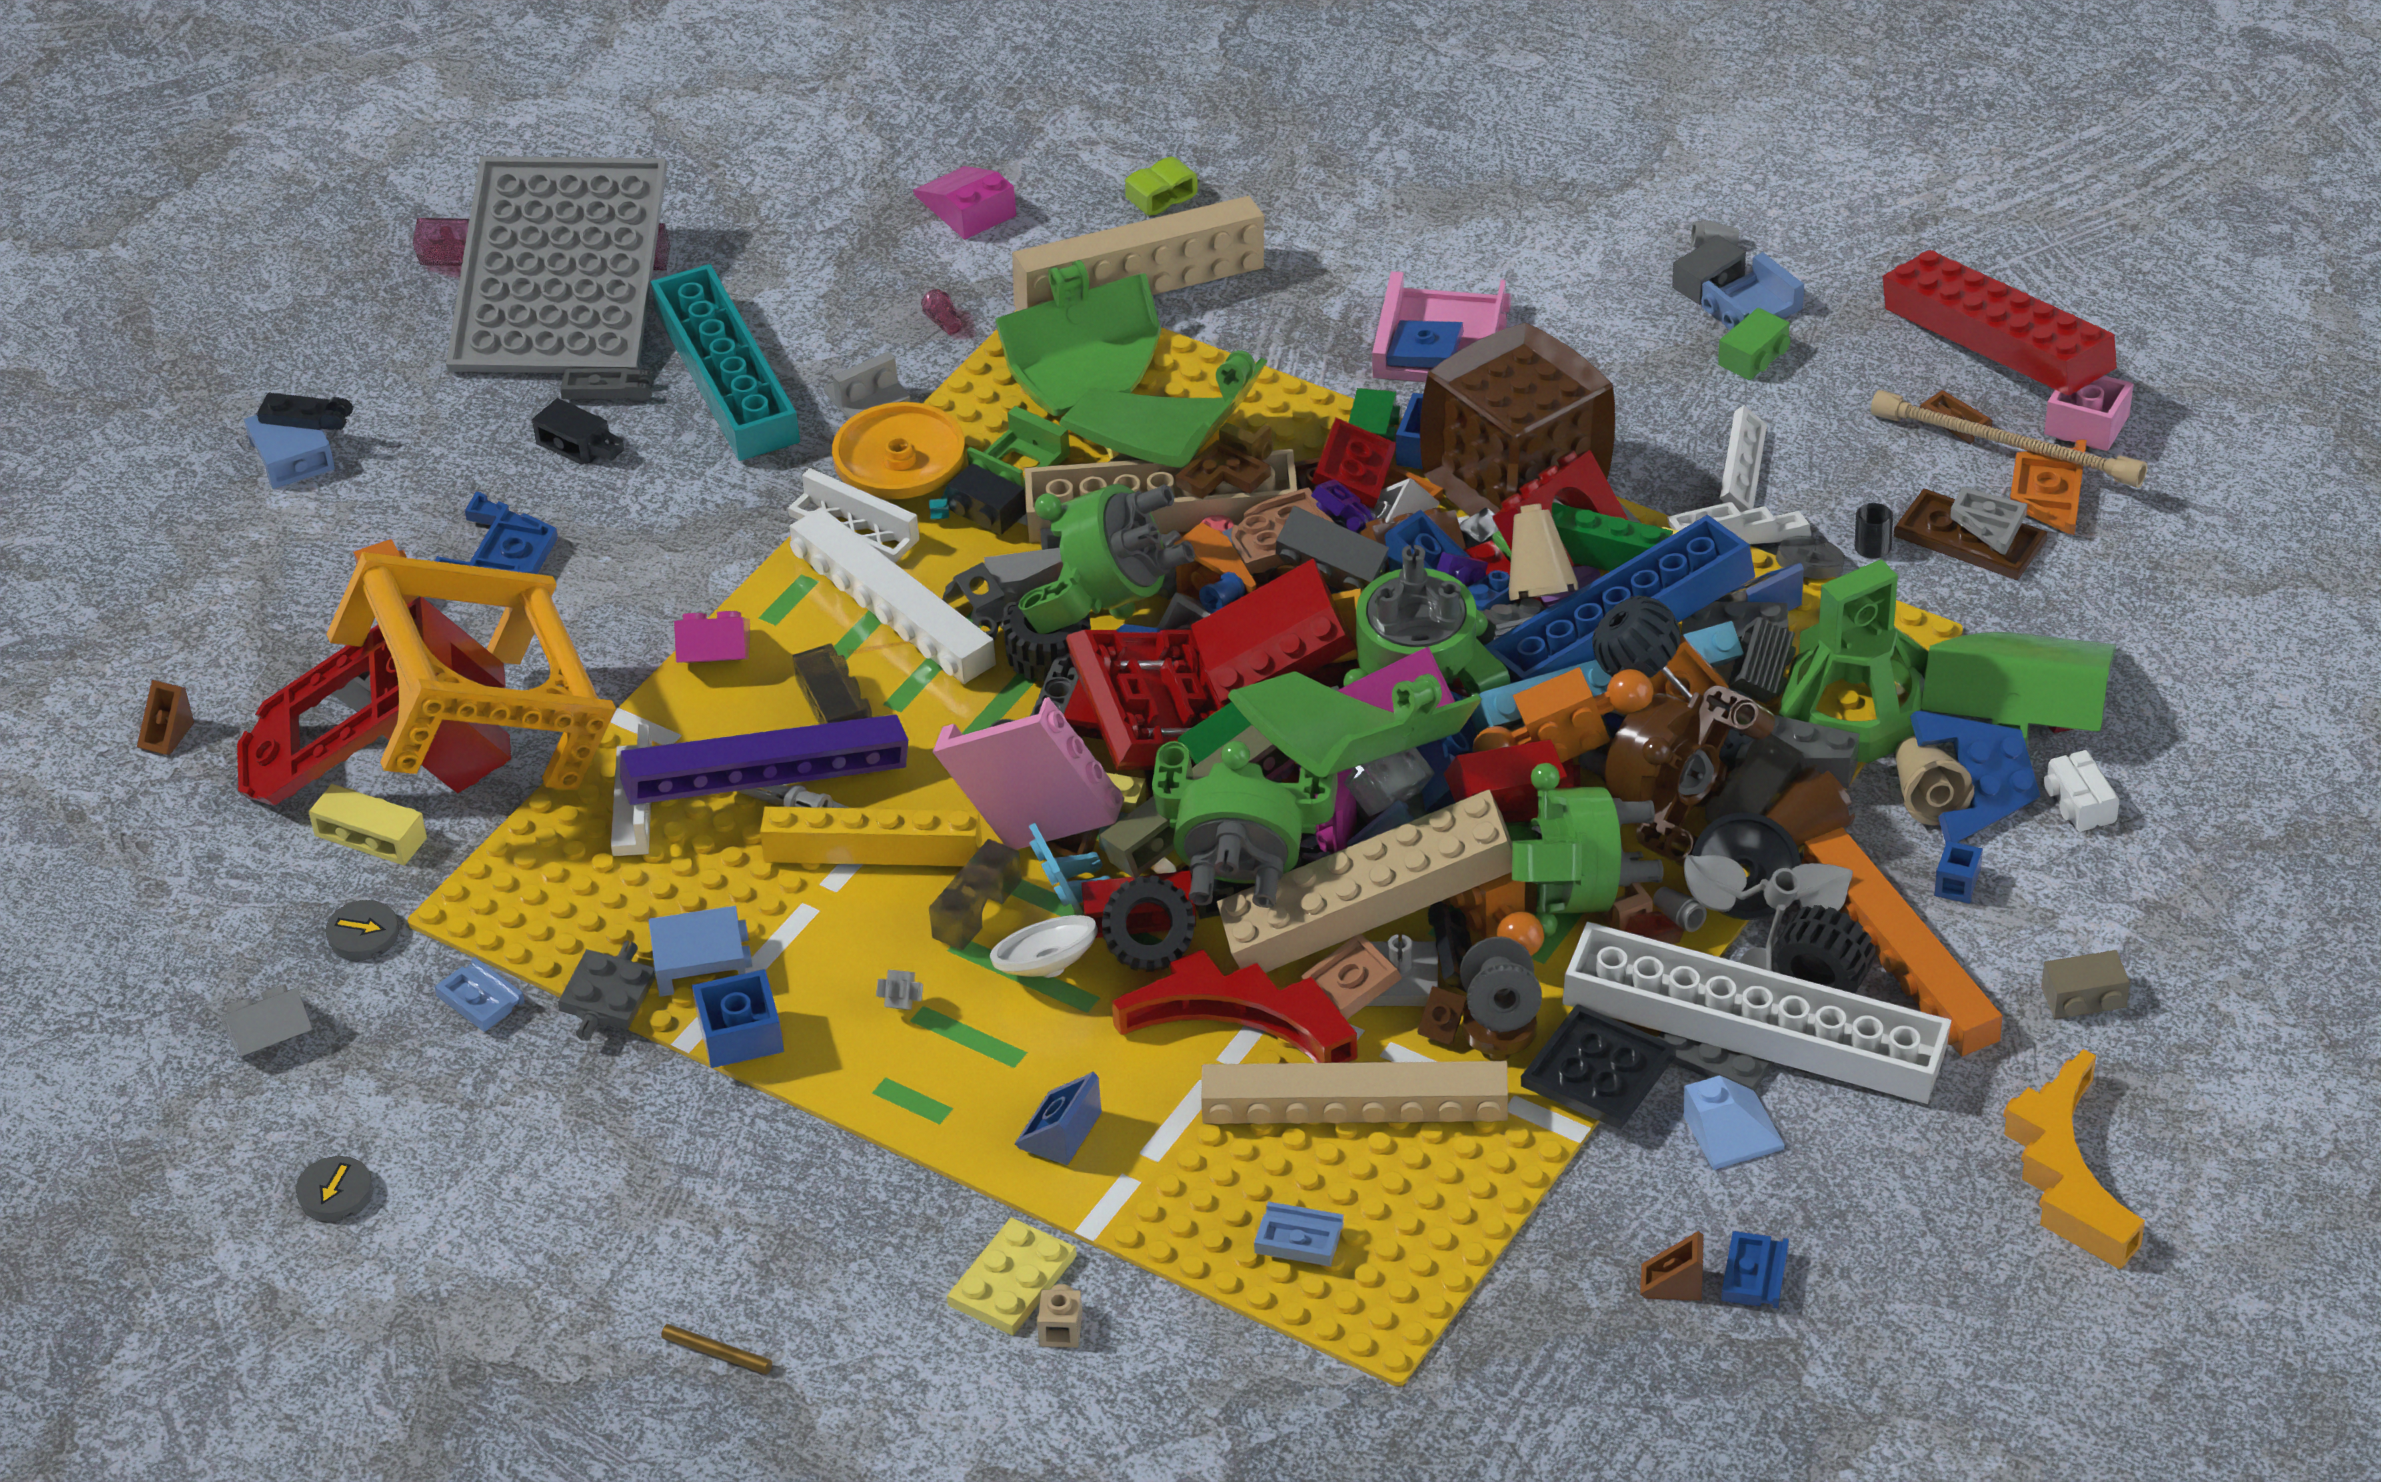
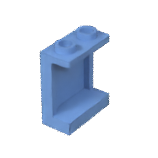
[1701,252,1804,330]
[244,415,335,489]
[649,906,752,996]

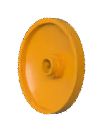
[832,402,966,499]

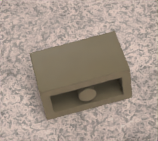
[2041,950,2130,1019]

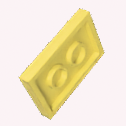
[947,1217,1077,1336]

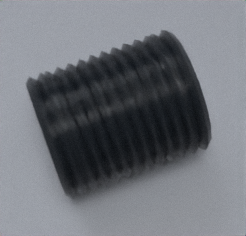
[1854,503,1893,559]

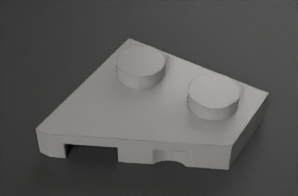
[1950,487,2027,555]

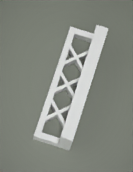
[788,468,919,563]
[611,724,652,856]

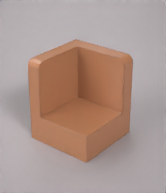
[1601,882,1653,934]

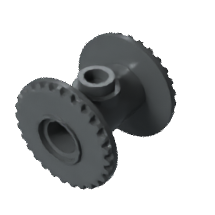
[1460,937,1542,1032]

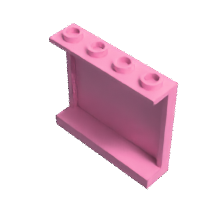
[1372,271,1511,382]
[933,697,1125,851]

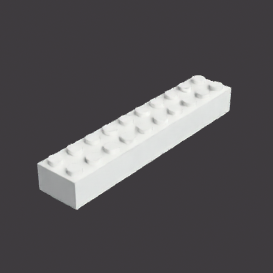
[1563,922,1951,1104]

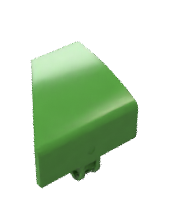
[1059,350,1268,468]
[1921,632,2117,747]
[1228,671,1482,777]

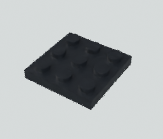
[1521,1004,1676,1130]

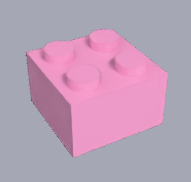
[2044,376,2134,451]

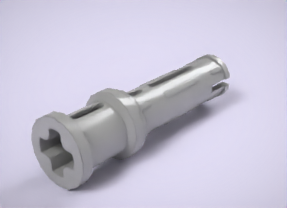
[735,785,833,808]

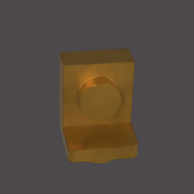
[1219,422,1273,461]

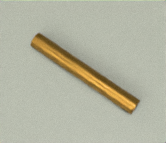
[661,1324,772,1375]

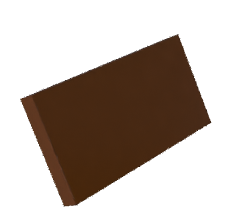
[1893,488,2048,581]

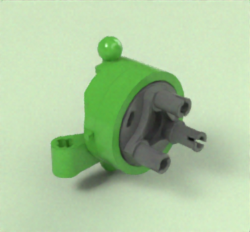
[1344,545,1510,696]

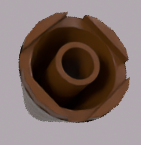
[1764,764,1855,848]

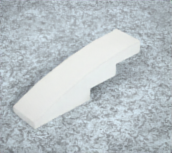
[1667,502,1811,544]

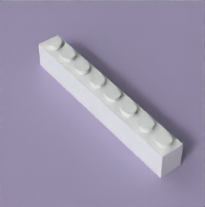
[790,507,996,684]

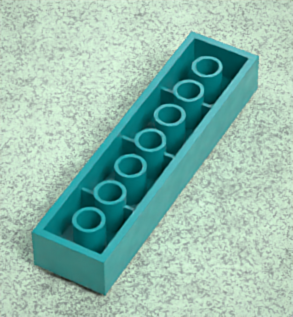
[650,264,800,461]

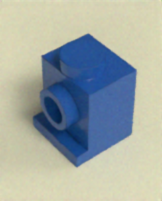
[1934,841,1983,904]

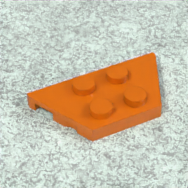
[2010,439,2087,535]

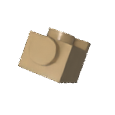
[1037,1284,1083,1348]

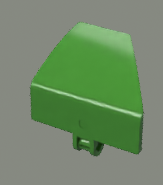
[995,260,1161,416]

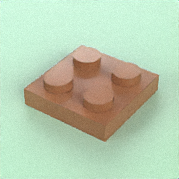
[1301,934,1402,1020]

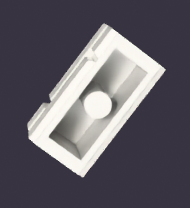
[2044,750,2119,832]

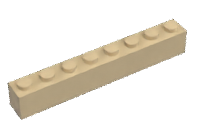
[1201,1061,1508,1124]

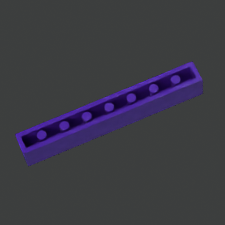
[620,714,908,805]

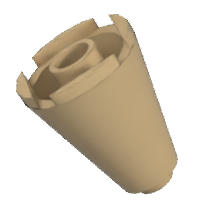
[1509,504,1579,601]
[1895,735,1974,825]

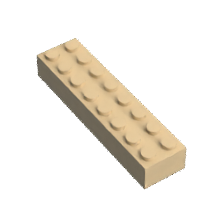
[1012,196,1264,311]
[1024,449,1297,543]
[1217,789,1512,973]

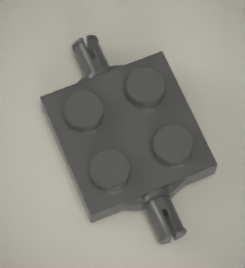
[558,941,656,1041]

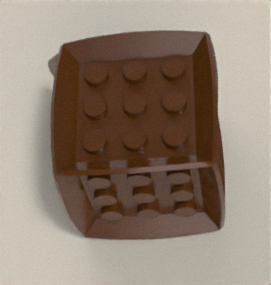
[1420,322,1615,516]

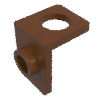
[1417,986,1467,1045]

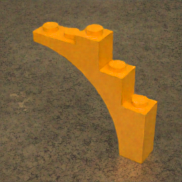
[2003,1049,2145,1269]

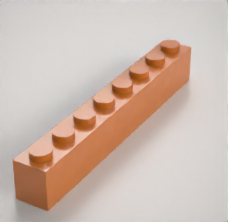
[1801,827,2003,1057]

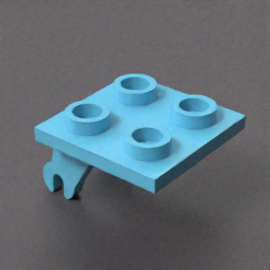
[1029,823,1111,915]

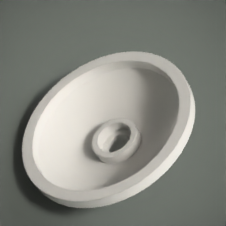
[990,915,1098,978]

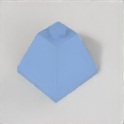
[1683,1076,1785,1170]

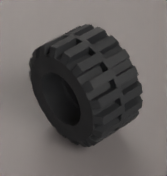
[1004,600,1091,682]
[1102,875,1195,972]
[1771,905,1876,994]

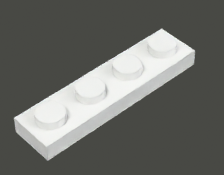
[1720,405,1767,512]

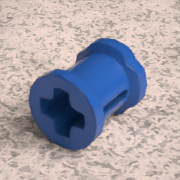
[1199,572,1246,613]

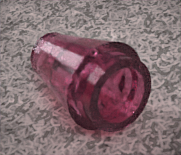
[921,289,963,335]

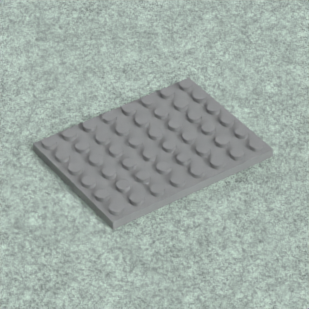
[446,156,667,373]

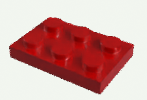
[1312,417,1396,509]

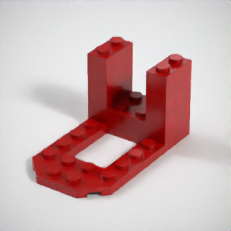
[237,596,512,806]

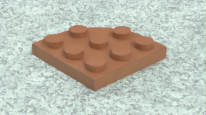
[1231,487,1334,574]

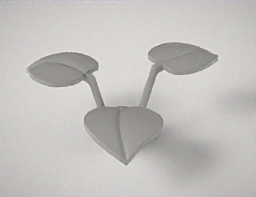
[1684,855,1853,974]

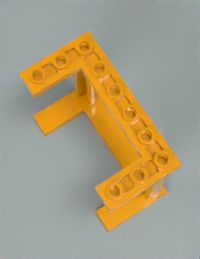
[326,552,616,790]

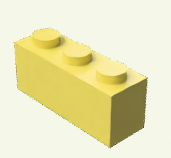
[309,784,427,866]

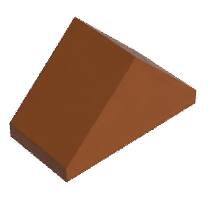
[137,680,194,755]
[1640,1231,1704,1301]

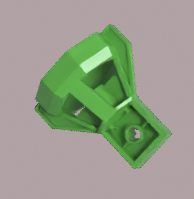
[1778,559,1929,763]

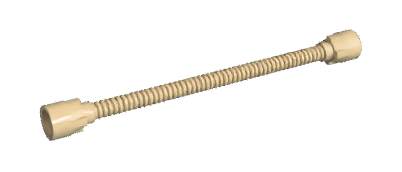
[1871,390,2147,488]

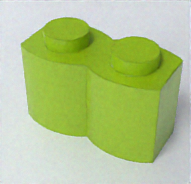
[1125,157,1198,216]

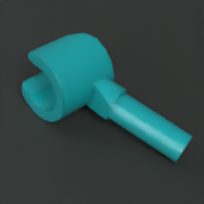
[929,487,949,519]

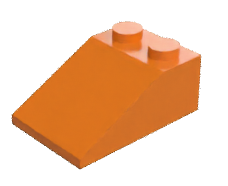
[1174,522,1257,606]

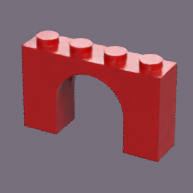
[1492,450,1629,566]

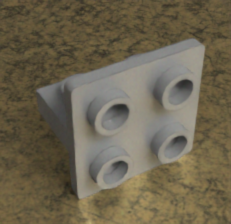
[824,351,911,419]

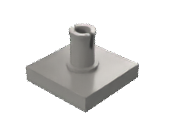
[1366,935,1438,1006]

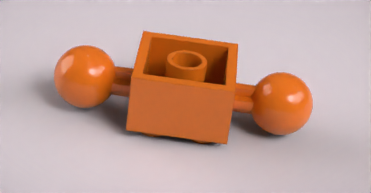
[1473,667,1653,763]
[1449,872,1544,956]

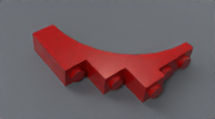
[1112,949,1358,1063]

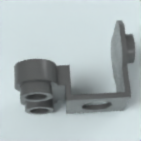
[942,562,1016,641]

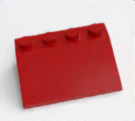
[1191,559,1356,706]

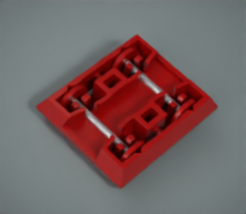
[1066,630,1224,770]

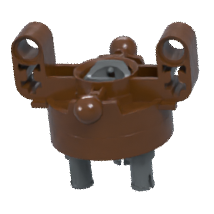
[1578,686,1775,867]

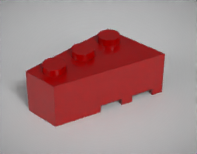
[1443,739,1567,812]

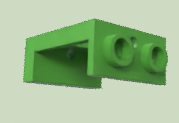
[967,406,1070,495]

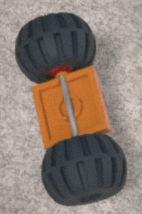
[1592,596,1755,772]

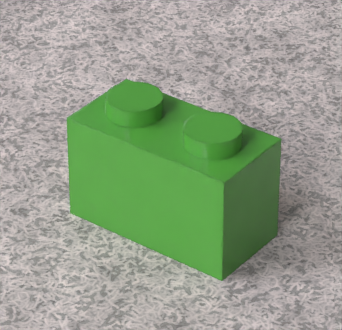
[1718,307,1791,381]

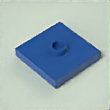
[1387,320,1464,367]

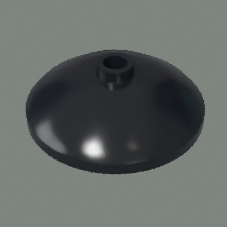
[1692,812,1801,920]

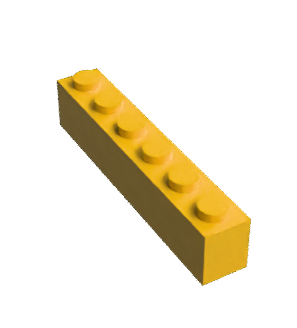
[760,806,982,866]

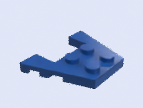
[435,491,558,574]
[1910,711,2041,844]

